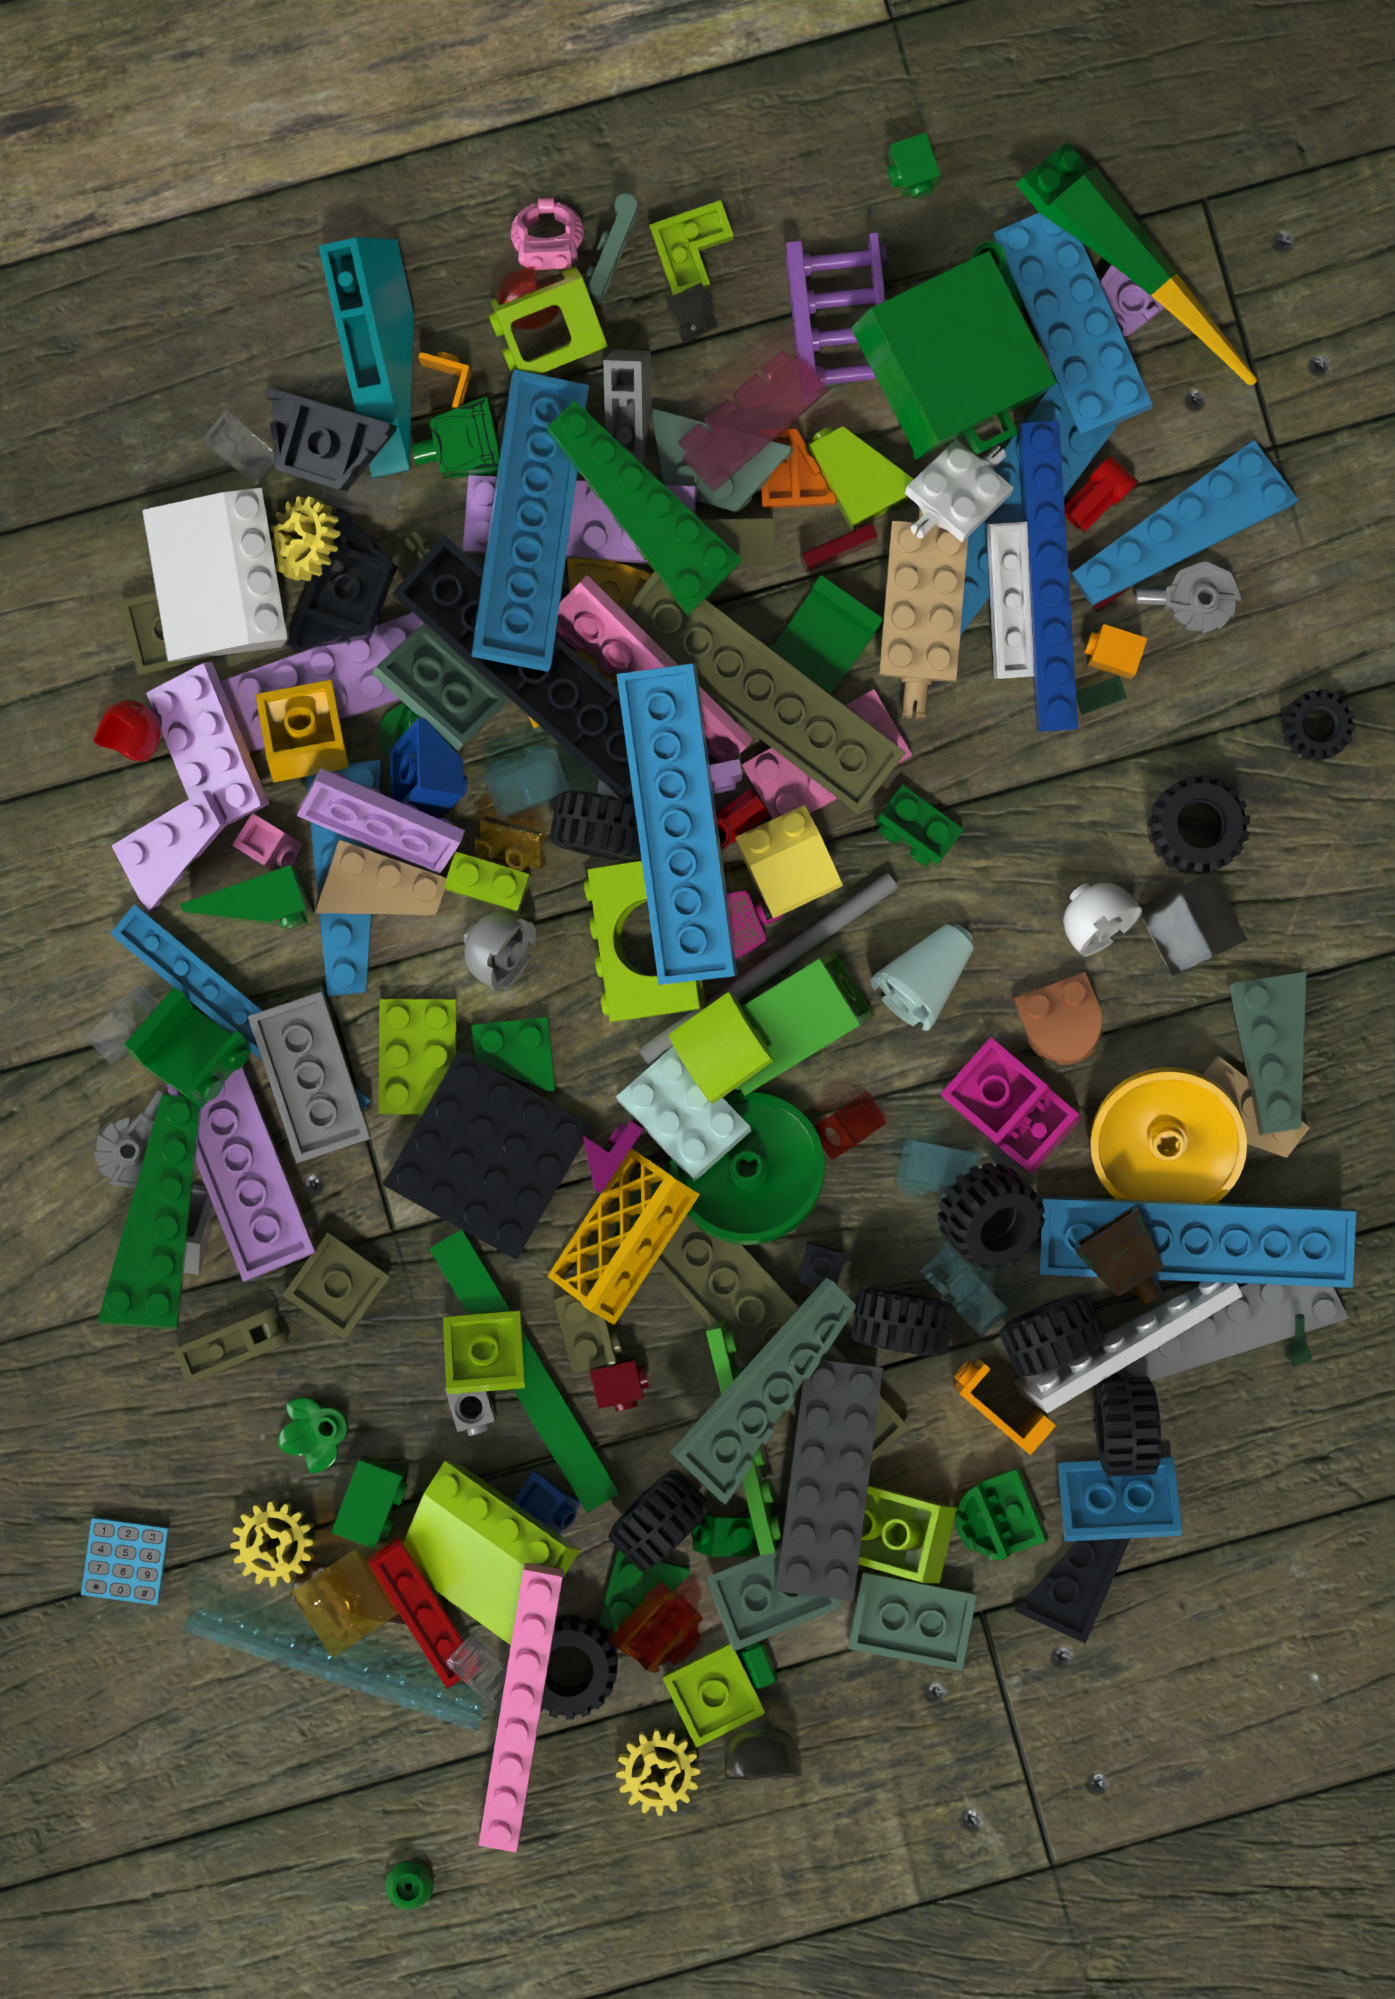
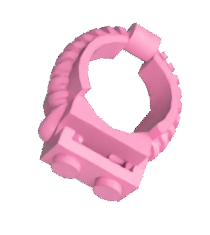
[511,198,584,271]

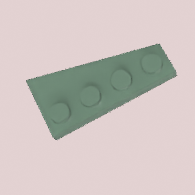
[1229,971,1306,1136]

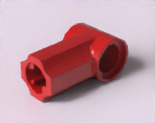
[1064,454,1139,533]
[716,789,770,853]

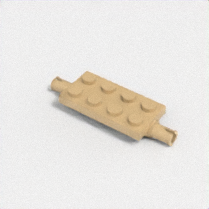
[879,508,968,719]

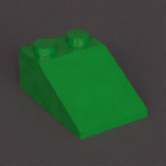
[180,865,314,930]

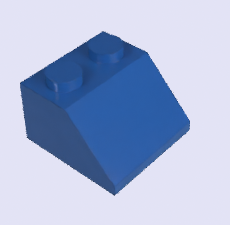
[389,718,468,818]

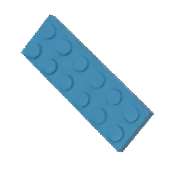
[993,213,1153,439]

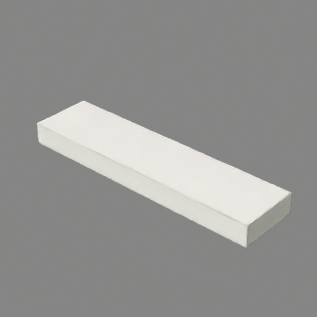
[986,522,1034,679]

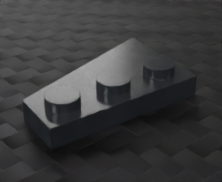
[1014,1538,1131,1644]

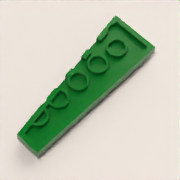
[547,400,742,617]
[98,1095,201,1330]

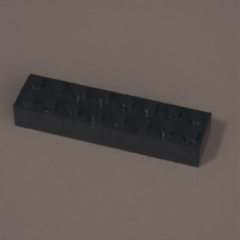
[392,535,633,801]

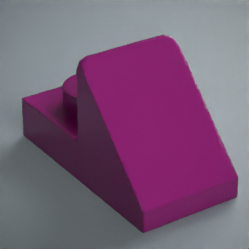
[583,1120,644,1194]

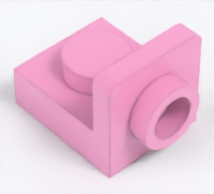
[232,813,302,871]

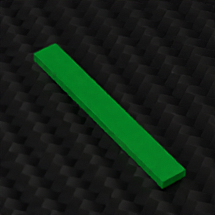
[429,1229,620,1513]

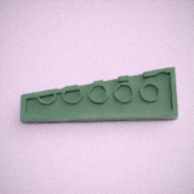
[670,1278,857,1504]

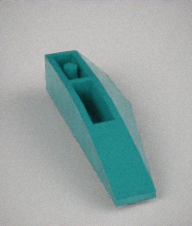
[319,237,414,479]

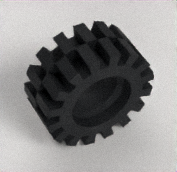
[1281,689,1356,761]

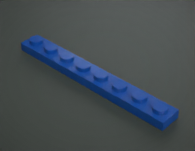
[1018,421,1078,732]

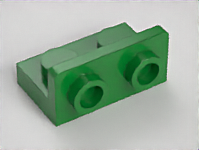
[874,784,964,868]

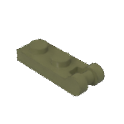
[173,1307,289,1385]

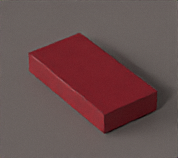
[801,523,878,573]

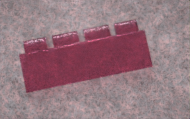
[678,351,828,492]

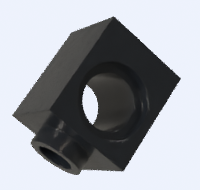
[797,1242,846,1287]

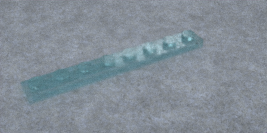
[183,1608,485,1732]

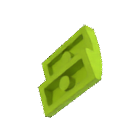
[668,991,774,1104]

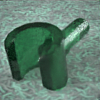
[1284,1314,1312,1368]

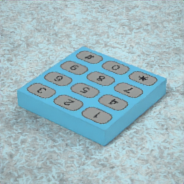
[81,1516,170,1605]

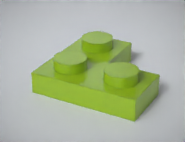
[649,200,734,300]

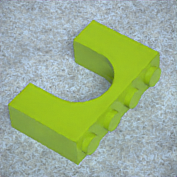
[584,861,707,1022]

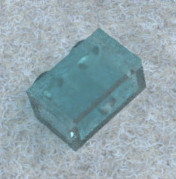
[483,745,571,821]
[894,1139,981,1201]

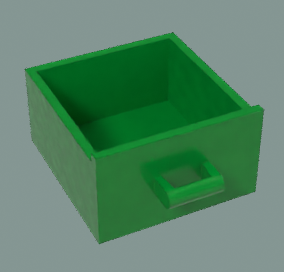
[851,251,1057,461]

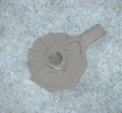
[1135,561,1241,634]
[94,1091,165,1188]

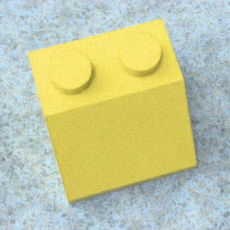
[735,805,843,919]

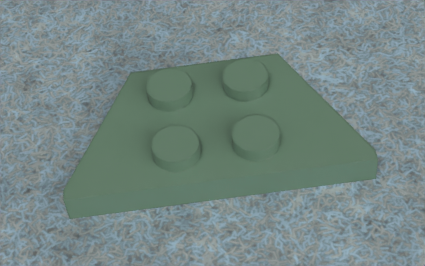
[652,409,794,514]

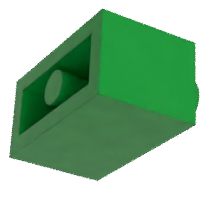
[331,1456,409,1549]

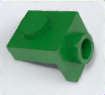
[691,1513,754,1557]

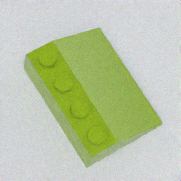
[403,1461,581,1645]

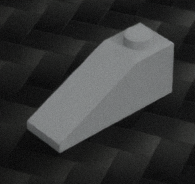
[603,349,651,467]

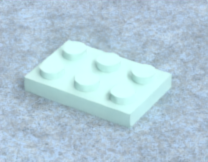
[616,1046,751,1182]

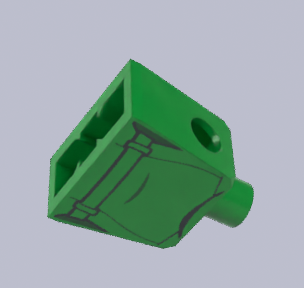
[411,397,500,479]

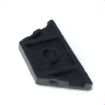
[266,387,397,492]
[286,508,398,651]

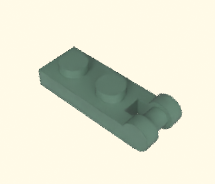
[584,193,638,306]

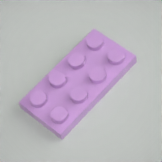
[146,662,269,825]
[297,768,465,875]

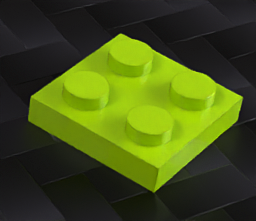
[443,1311,525,1395]
[662,1642,766,1748]

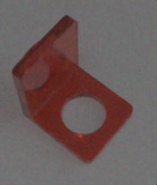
[814,1092,886,1160]

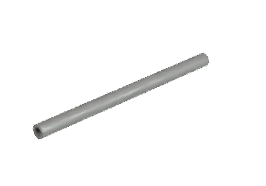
[637,873,898,1065]

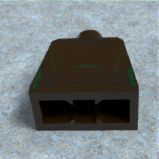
[1075,1204,1164,1304]

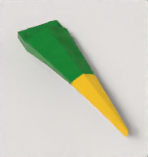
[1015,141,1257,386]

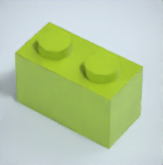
[444,851,531,913]

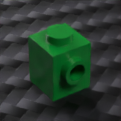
[886,133,941,199]

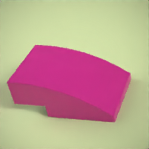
[940,1037,1081,1176]

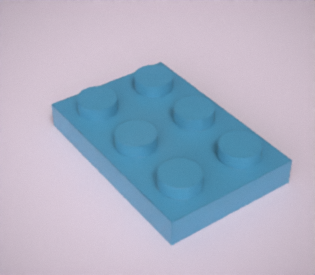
[1057,1457,1183,1541]

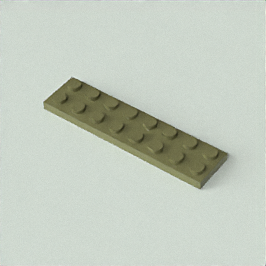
[625,571,906,814]
[655,1215,910,1463]

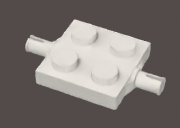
[904,439,1014,542]

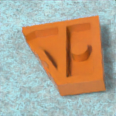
[758,429,836,509]

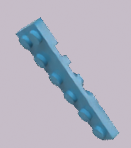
[1070,440,1299,606]
[306,760,382,997]

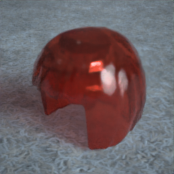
[497,266,560,330]

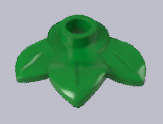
[277,1397,349,1474]

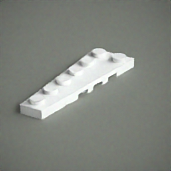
[1013,1282,1242,1413]

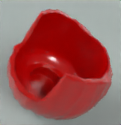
[93,700,161,762]

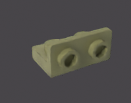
[554,1289,622,1374]

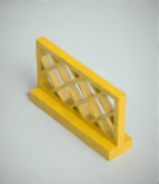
[547,1148,700,1325]

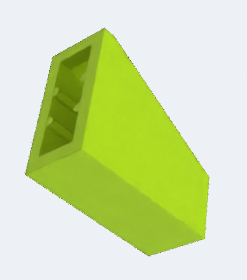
[808,426,914,531]

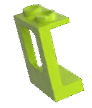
[488,266,608,374]

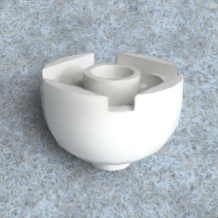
[1063,883,1142,957]

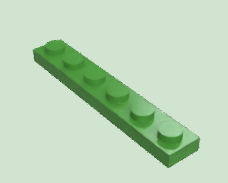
[706,1320,783,1555]

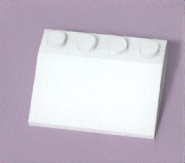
[142,488,287,662]

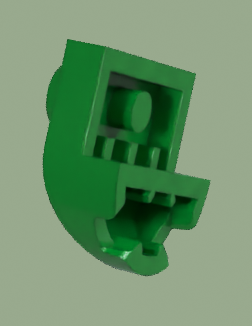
[955,1466,1049,1560]

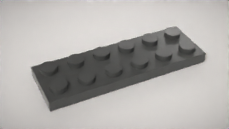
[775,1359,883,1601]

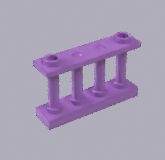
[785,233,888,402]

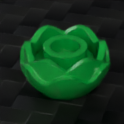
[385,1861,434,1910]

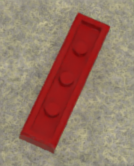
[366,1538,479,1689]

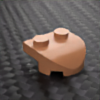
[1013,972,1102,1065]

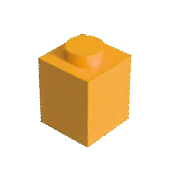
[1084,624,1148,680]

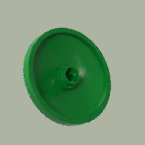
[670,1092,826,1245]

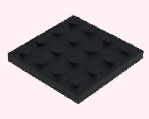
[382,1050,593,1260]

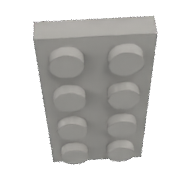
[248,992,372,1163]

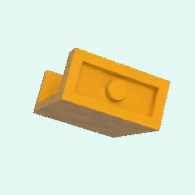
[953,1358,1056,1455]

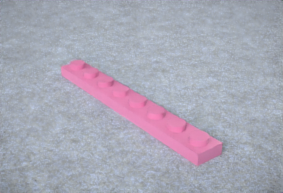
[479,1562,564,1853]

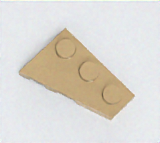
[313,840,447,916]
[1203,1056,1310,1158]

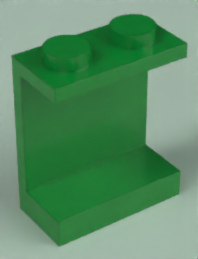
[769,575,884,695]
[124,987,252,1108]

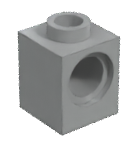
[444,1386,497,1436]

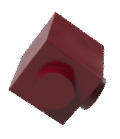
[589,1358,650,1412]

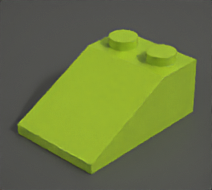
[858,1485,957,1583]

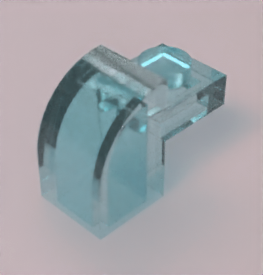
[920,1245,1009,1337]

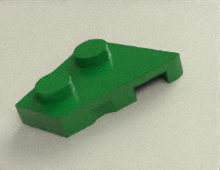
[471,1017,556,1091]
[598,1549,690,1635]

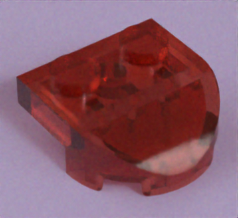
[609,1581,703,1673]

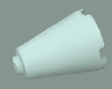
[870,924,974,1031]

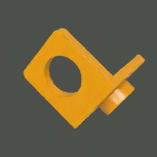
[418,352,472,410]

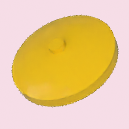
[1091,1067,1247,1203]

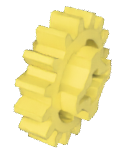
[270,496,340,581]
[230,1500,317,1587]
[616,1728,700,1816]

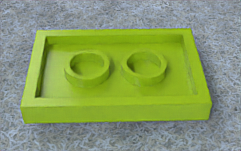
[378,999,457,1114]

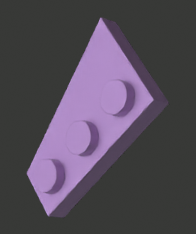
[1100,265,1165,339]
[112,790,226,913]

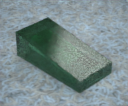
[1076,676,1127,715]

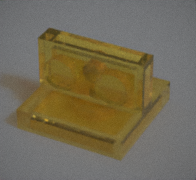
[290,1548,399,1658]

